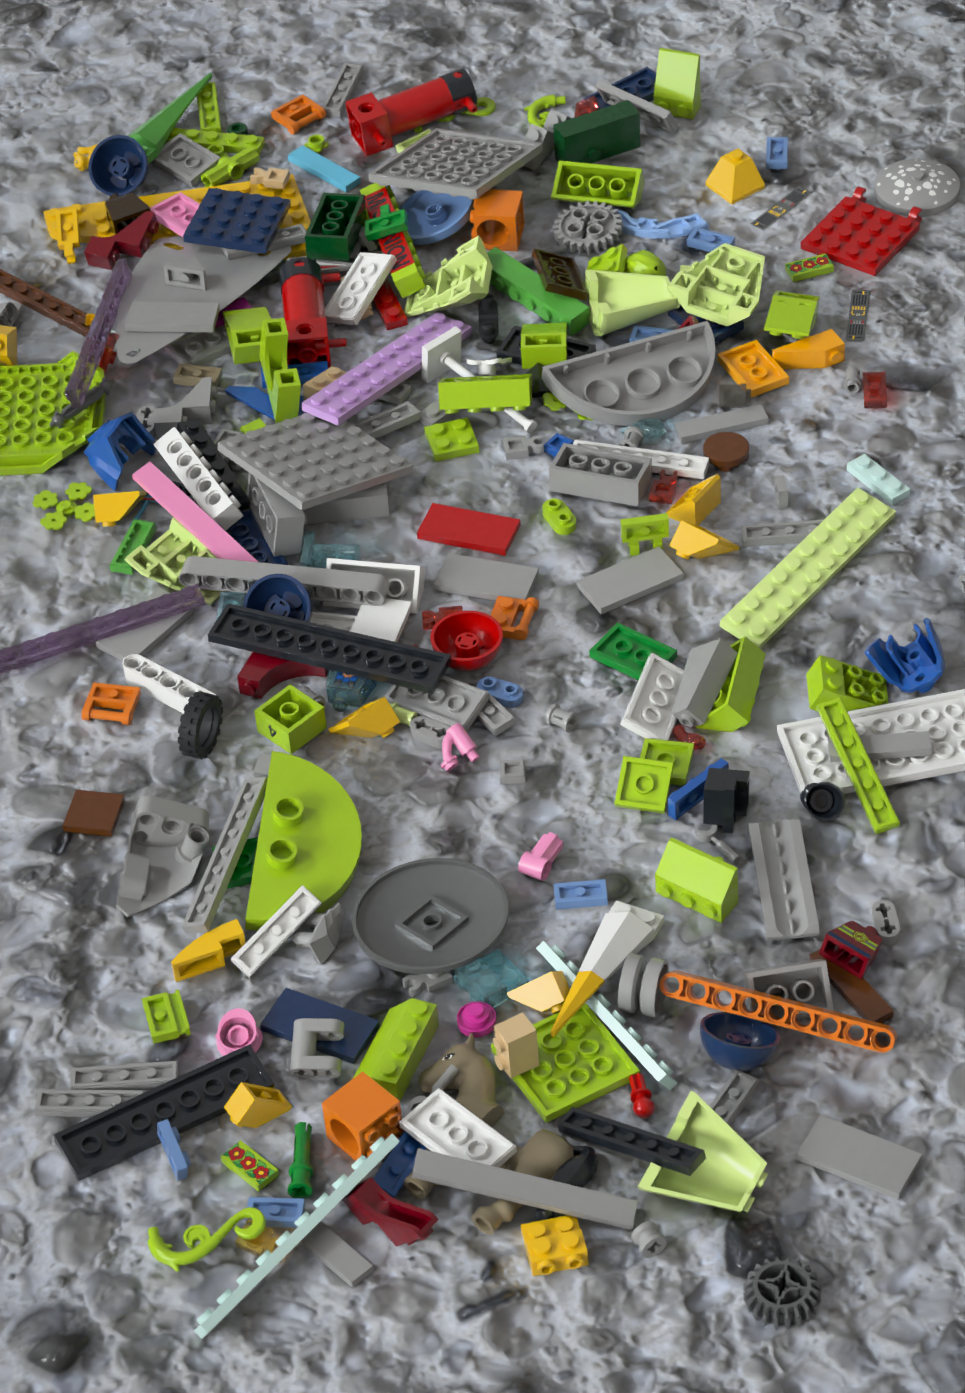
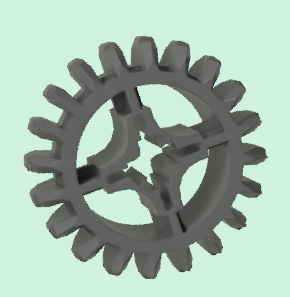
[743,1256,821,1330]

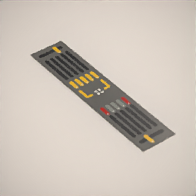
[750,186,812,230]
[846,289,870,341]

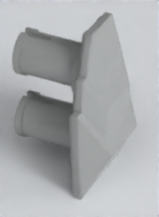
[294,903,346,965]

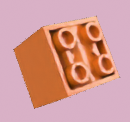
[470,189,525,252]
[322,1071,404,1161]

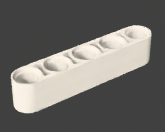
[122,654,216,714]

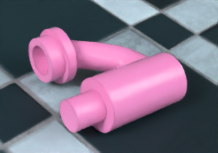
[441,723,480,772]

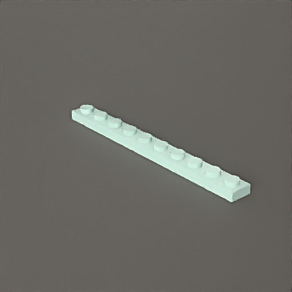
[194,1133,400,1339]

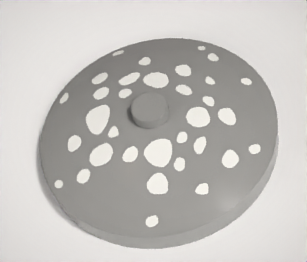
[874,159,960,217]

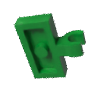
[365,203,408,242]

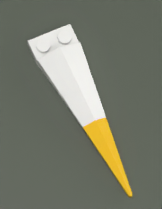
[551,901,664,1037]

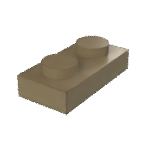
[173,363,223,387]

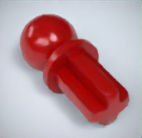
[629,1073,655,1119]

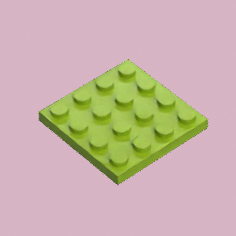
[491,1002,640,1123]

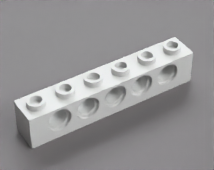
[153,427,244,531]

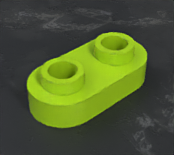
[542,498,576,535]

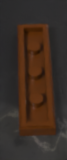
[809,949,894,1023]

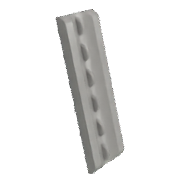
[748,819,820,941]

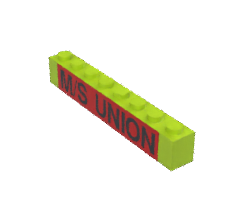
[360,183,426,298]

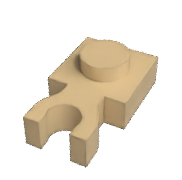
[250,168,290,189]

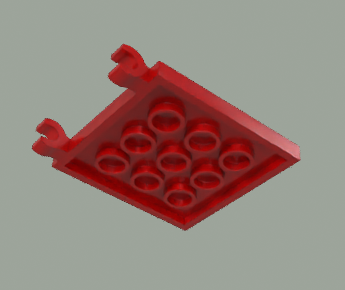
[801,186,922,276]

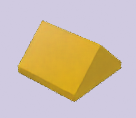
[666,474,721,525]

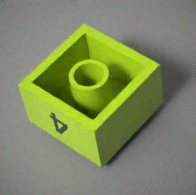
[254,684,327,754]

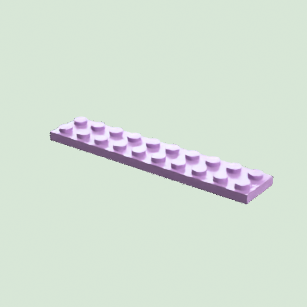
[302,312,472,426]

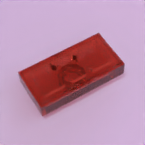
[98,332,119,374]

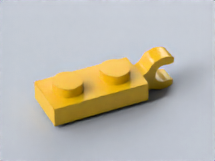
[56,208,81,264]

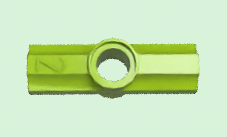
[201,146,260,187]

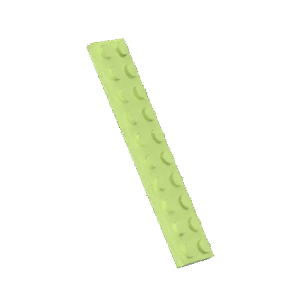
[719,488,896,649]

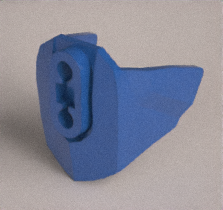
[84,412,156,491]
[865,618,945,693]

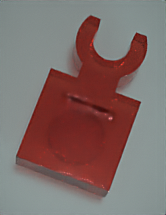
[649,469,678,504]
[422,606,463,630]

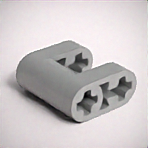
[290,1018,345,1078]

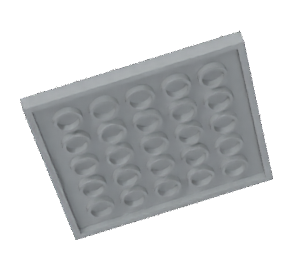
[369,128,543,199]
[218,413,413,510]

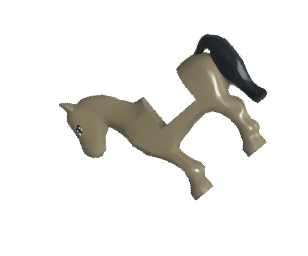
[404,1033,598,1234]

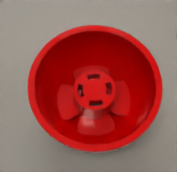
[430,611,503,672]

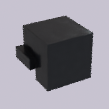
[703,768,750,834]

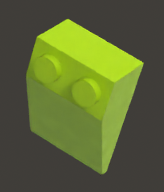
[654,48,701,120]

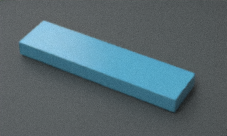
[288,145,361,192]

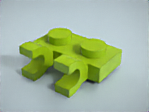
[620,513,669,556]

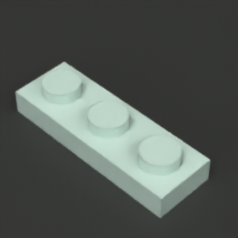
[847,454,910,506]

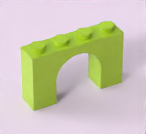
[259,318,301,423]

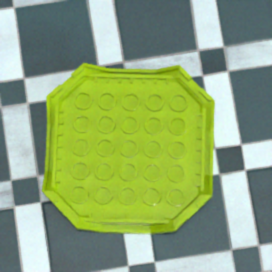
[0,351,106,476]

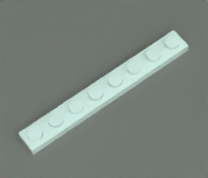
[536,941,677,1091]

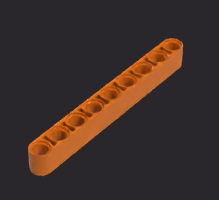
[659,970,897,1052]

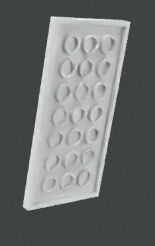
[777,689,965,794]

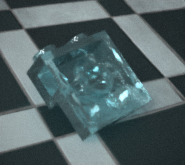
[454,949,529,1008]

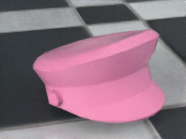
[216,1008,263,1056]

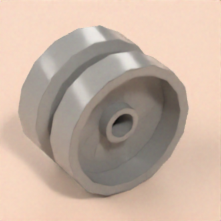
[618,953,669,1018]

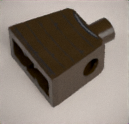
[105,193,150,235]

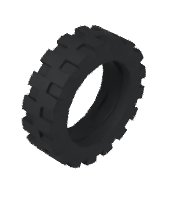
[178,691,223,760]

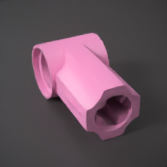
[518,832,563,881]

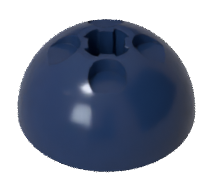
[88,135,149,196]
[243,574,312,622]
[700,1012,781,1071]

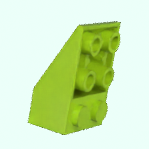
[764,291,820,339]
[222,307,271,364]
[521,322,567,369]
[806,655,889,712]

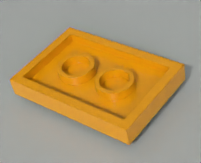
[717,340,789,398]

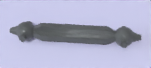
[49,378,115,429]

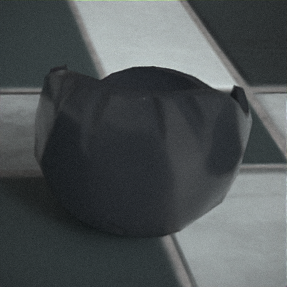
[800,782,845,821]

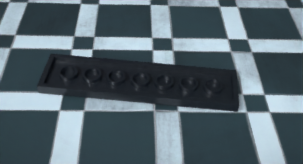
[54,1044,275,1181]

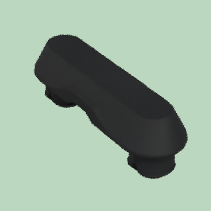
[478,294,499,344]

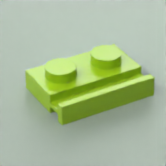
[141,989,191,1044]

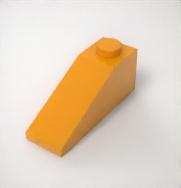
[772,329,845,369]

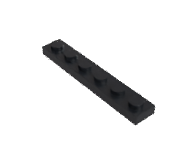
[177,419,250,510]
[557,1107,706,1176]

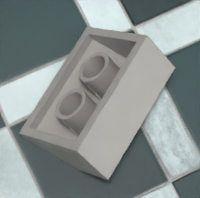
[742,959,834,1024]

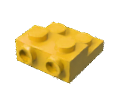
[521,1215,588,1276]

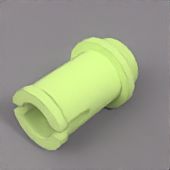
[389,702,418,727]

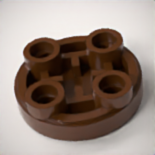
[703,432,749,472]

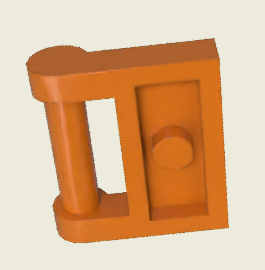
[271,94,326,135]
[490,596,540,640]
[82,682,141,725]

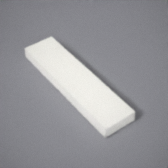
[231,885,322,978]

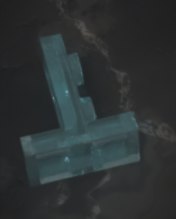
[300,531,361,568]

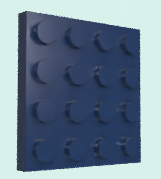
[183,188,291,254]

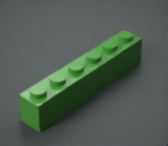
[487,247,590,336]

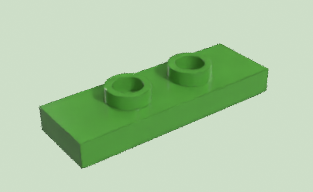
[110,519,157,575]

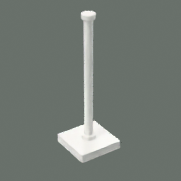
[422,326,537,433]

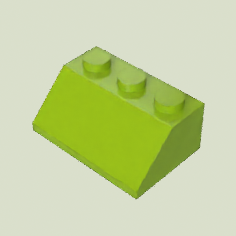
[655,837,738,923]

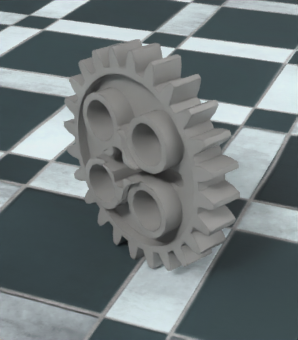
[553,201,623,255]

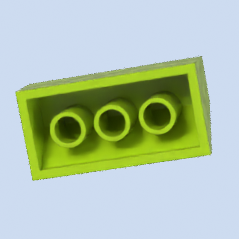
[551,161,645,208]
[438,374,532,413]
[695,636,766,733]
[353,998,439,1101]

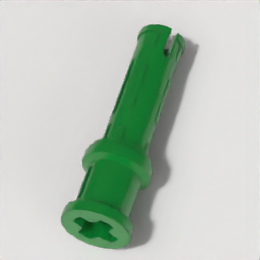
[288,1122,314,1199]

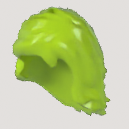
[624,250,667,276]

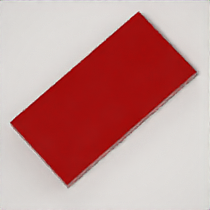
[417,503,521,556]

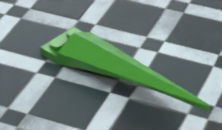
[128,73,212,163]

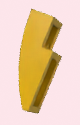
[171,919,245,982]

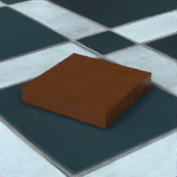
[63,790,125,837]

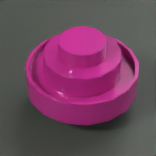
[457,1002,496,1038]

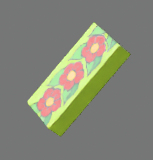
[785,253,834,282]
[220,1140,279,1192]

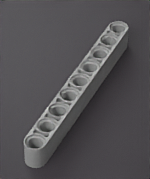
[179,556,389,606]

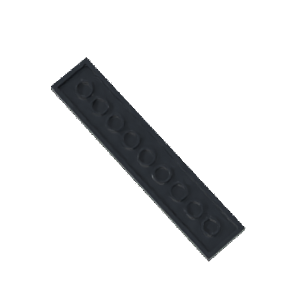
[208,603,451,694]

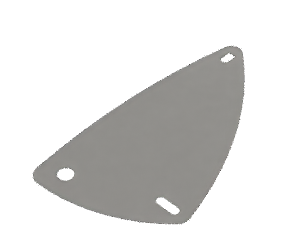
[116,236,291,364]

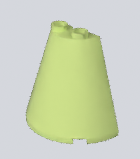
[585,270,680,336]
[638,1091,768,1213]

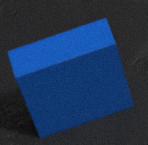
[544,433,574,457]

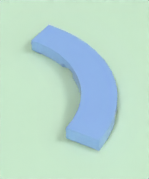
[606,205,709,238]

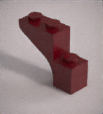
[84,211,159,270]
[342,1177,439,1247]

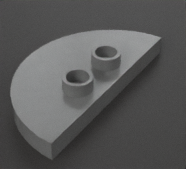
[542,321,715,426]

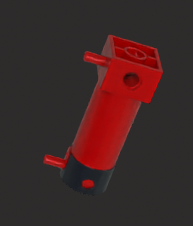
[345,68,478,156]
[279,257,347,368]

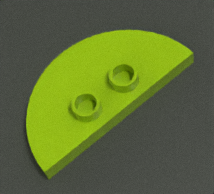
[245,751,362,931]

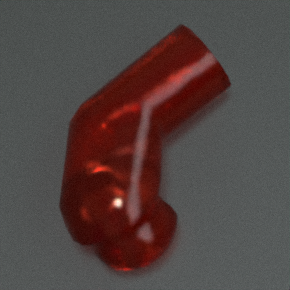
[673,725,706,750]

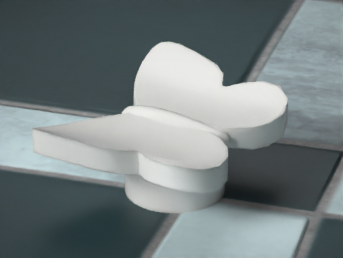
[466,358,512,375]

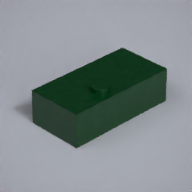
[553,100,641,164]
[305,193,367,261]

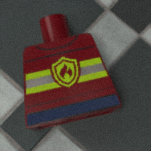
[819,921,883,979]

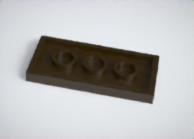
[532,249,589,301]

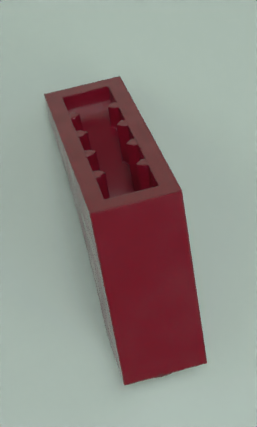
[237,652,330,699]

